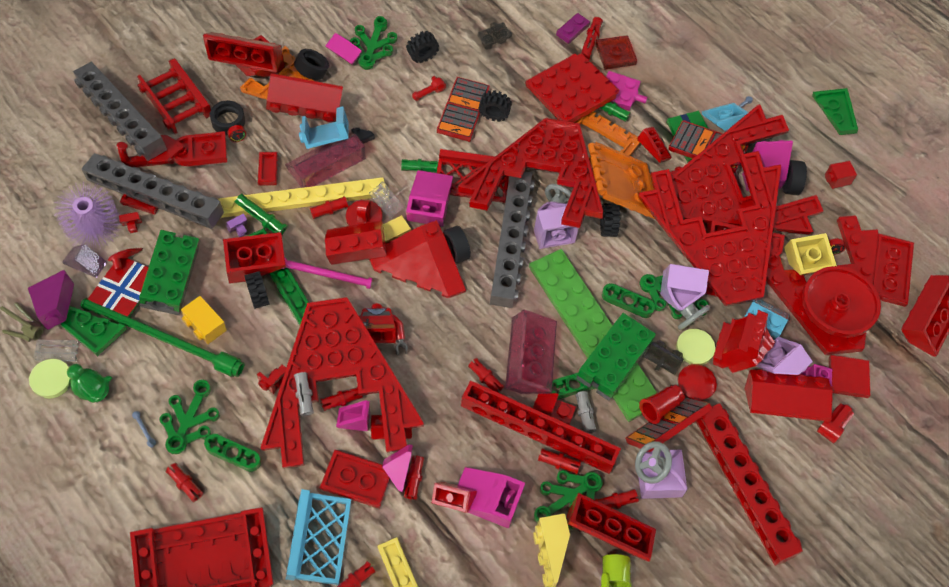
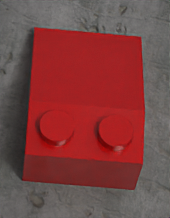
[223,232,286,284]

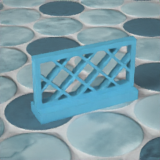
[285,489,351,585]

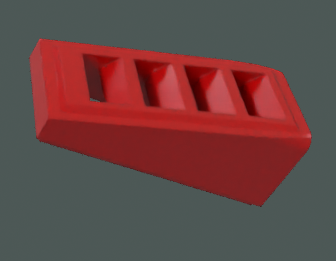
[637,127,672,163]

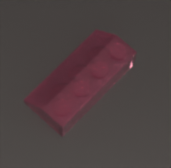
[285,133,366,188]
[505,309,557,394]

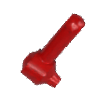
[412,76,446,101]

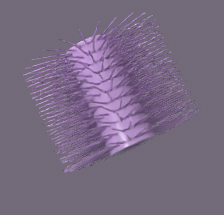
[54,181,121,251]

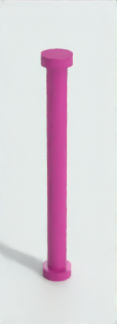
[282,258,373,289]

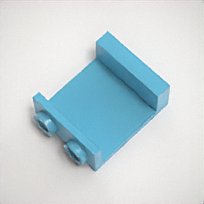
[299,106,349,149]

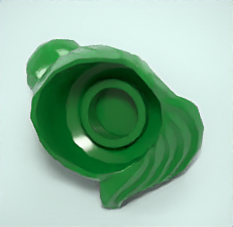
[67,364,112,403]

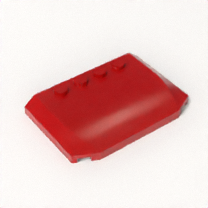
[130,507,274,587]

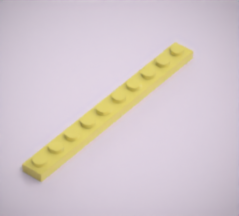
[218,177,386,218]

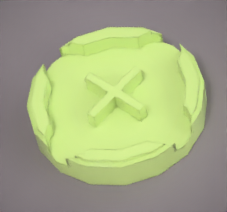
[676,329,715,365]
[29,359,71,399]

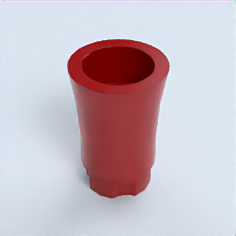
[639,385,685,424]

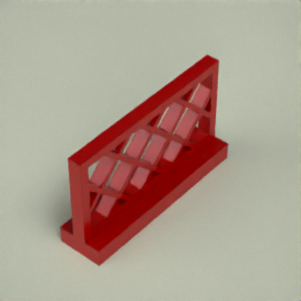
[437,149,509,203]

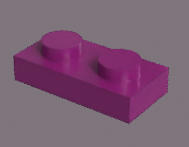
[556,13,590,44]

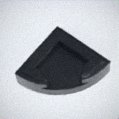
[351,128,375,145]

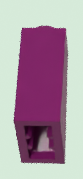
[28,270,74,330]

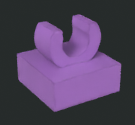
[226,213,247,237]

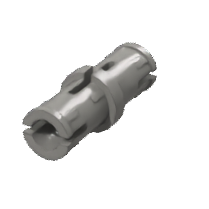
[294,372,314,416]
[575,391,597,433]

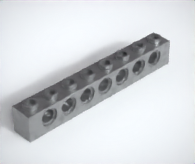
[73,61,167,161]
[81,153,224,229]
[490,172,535,308]

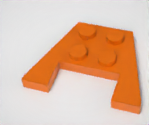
[240,46,313,100]

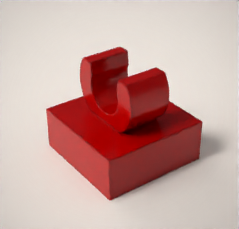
[119,212,142,234]

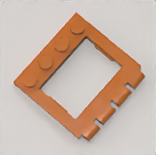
[574,111,640,179]

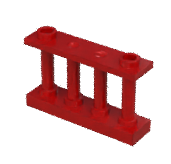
[137,58,211,134]

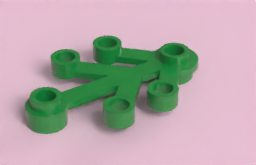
[350,16,397,70]
[639,274,709,319]
[159,380,220,454]
[534,470,603,530]

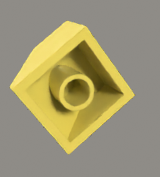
[784,233,837,275]

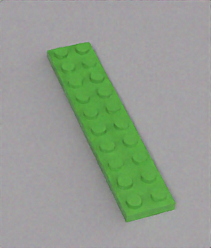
[529,249,657,422]

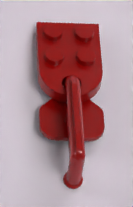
[116,131,227,168]

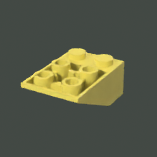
[533,513,570,587]

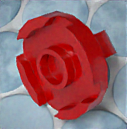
[345,199,383,226]

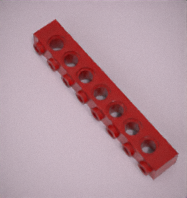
[461,380,621,474]
[696,403,803,566]

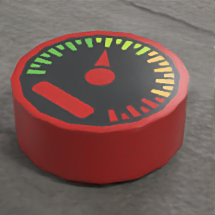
[227,125,246,142]
[829,238,845,255]

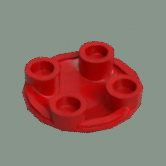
[678,364,717,400]

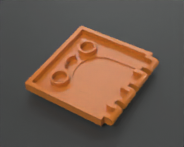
[588,142,655,219]

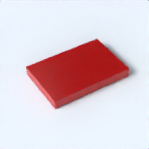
[320,450,390,509]

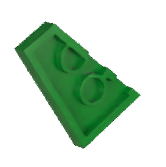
[812,88,858,135]
[58,306,127,357]

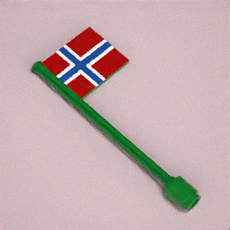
[80,258,245,377]

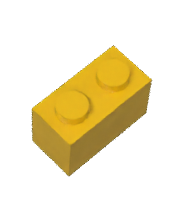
[181,296,227,344]

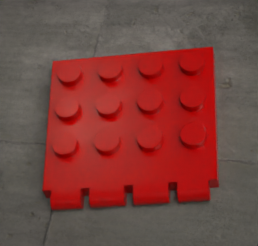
[525,53,620,122]

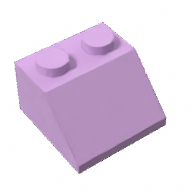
[757,337,813,375]

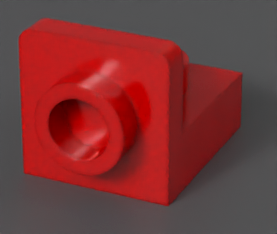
[257,364,286,394]

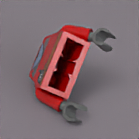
[359,303,408,355]

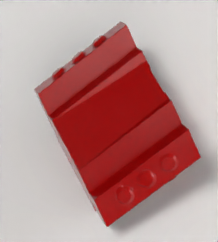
[713,310,775,373]

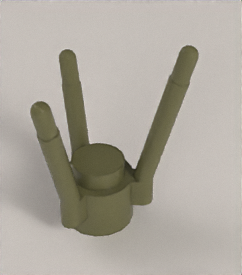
[0,302,44,342]

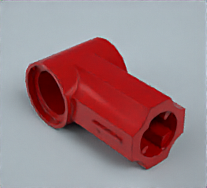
[817,403,854,444]

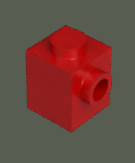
[825,160,857,189]

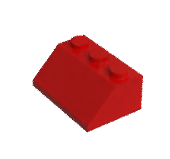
[325,221,387,265]

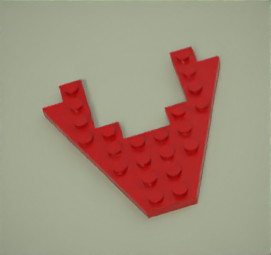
[671,104,823,235]
[458,118,603,228]
[638,151,781,306]
[766,215,878,355]
[261,297,424,469]

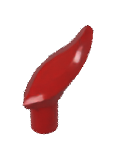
[108,248,143,270]

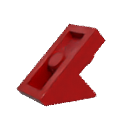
[533,393,576,425]

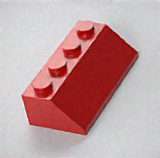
[203,32,283,73]
[266,73,343,122]
[901,275,949,357]
[744,370,833,422]
[566,493,656,562]

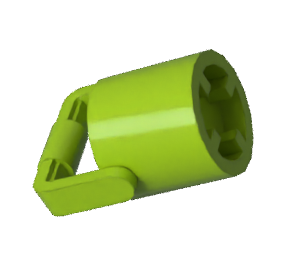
[601,554,631,587]

